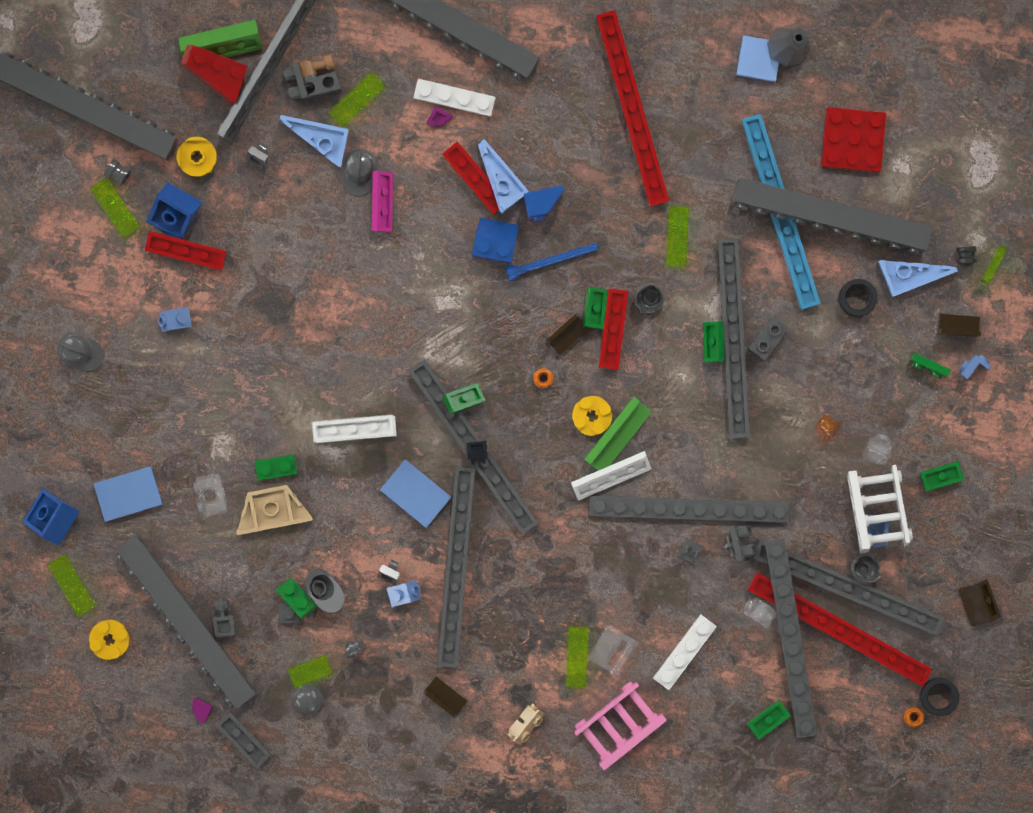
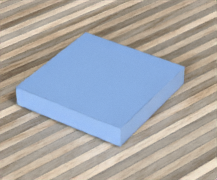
[736,35,779,82]

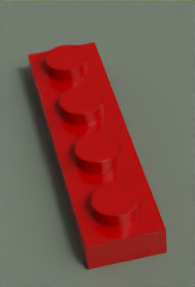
[442,141,499,215]
[145,231,227,270]
[599,288,629,370]

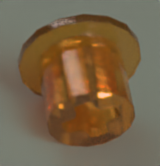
[815,414,843,441]

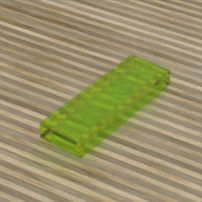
[328,71,386,127]
[90,177,140,238]
[666,206,689,267]
[48,554,96,616]
[566,626,589,687]

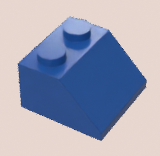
[146,182,202,239]
[524,185,564,223]
[472,218,519,264]
[23,488,80,545]

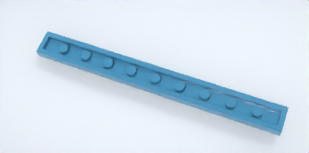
[741,114,821,310]

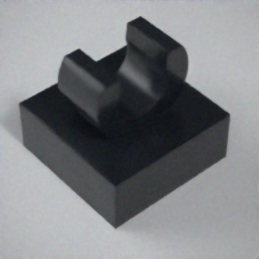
[467,441,488,465]

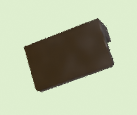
[547,313,590,355]
[938,313,981,337]
[958,579,1001,627]
[423,676,468,718]

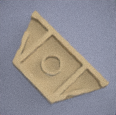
[236,485,313,535]

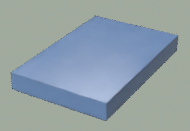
[380,459,451,528]
[94,466,163,522]

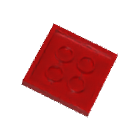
[821,107,887,173]

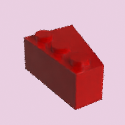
[181,45,248,104]

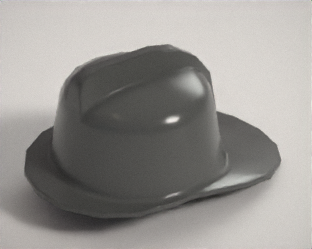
[343,148,376,196]
[57,333,104,371]
[305,569,345,613]

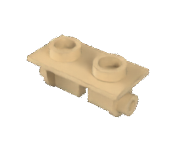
[507,704,545,745]

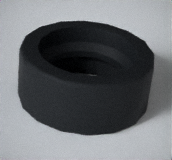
[838,279,878,317]
[920,678,960,716]

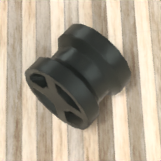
[956,246,977,264]

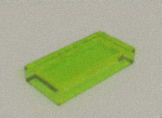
[979,244,1007,284]
[288,654,332,688]

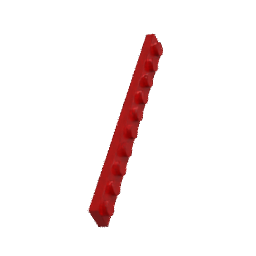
[596,10,669,207]
[747,572,933,686]

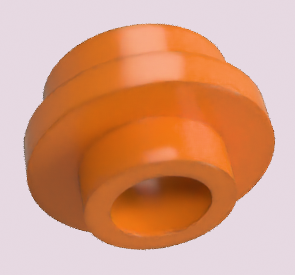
[533,368,553,388]
[904,707,924,728]

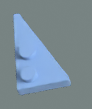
[280,115,349,167]
[478,139,529,213]
[878,260,958,297]

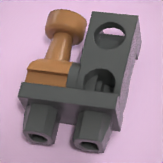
[283,54,342,100]

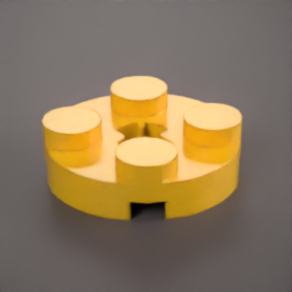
[176,137,217,177]
[572,396,612,436]
[89,619,130,660]

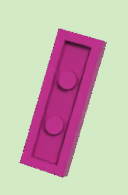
[372,171,393,232]

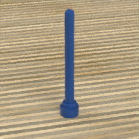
[506,243,599,282]

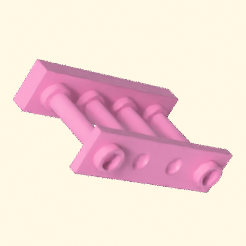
[574,681,667,770]

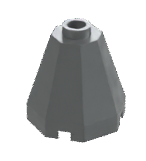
[767,24,810,68]

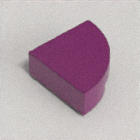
[426,106,453,127]
[192,697,213,724]

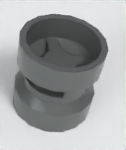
[104,159,131,186]

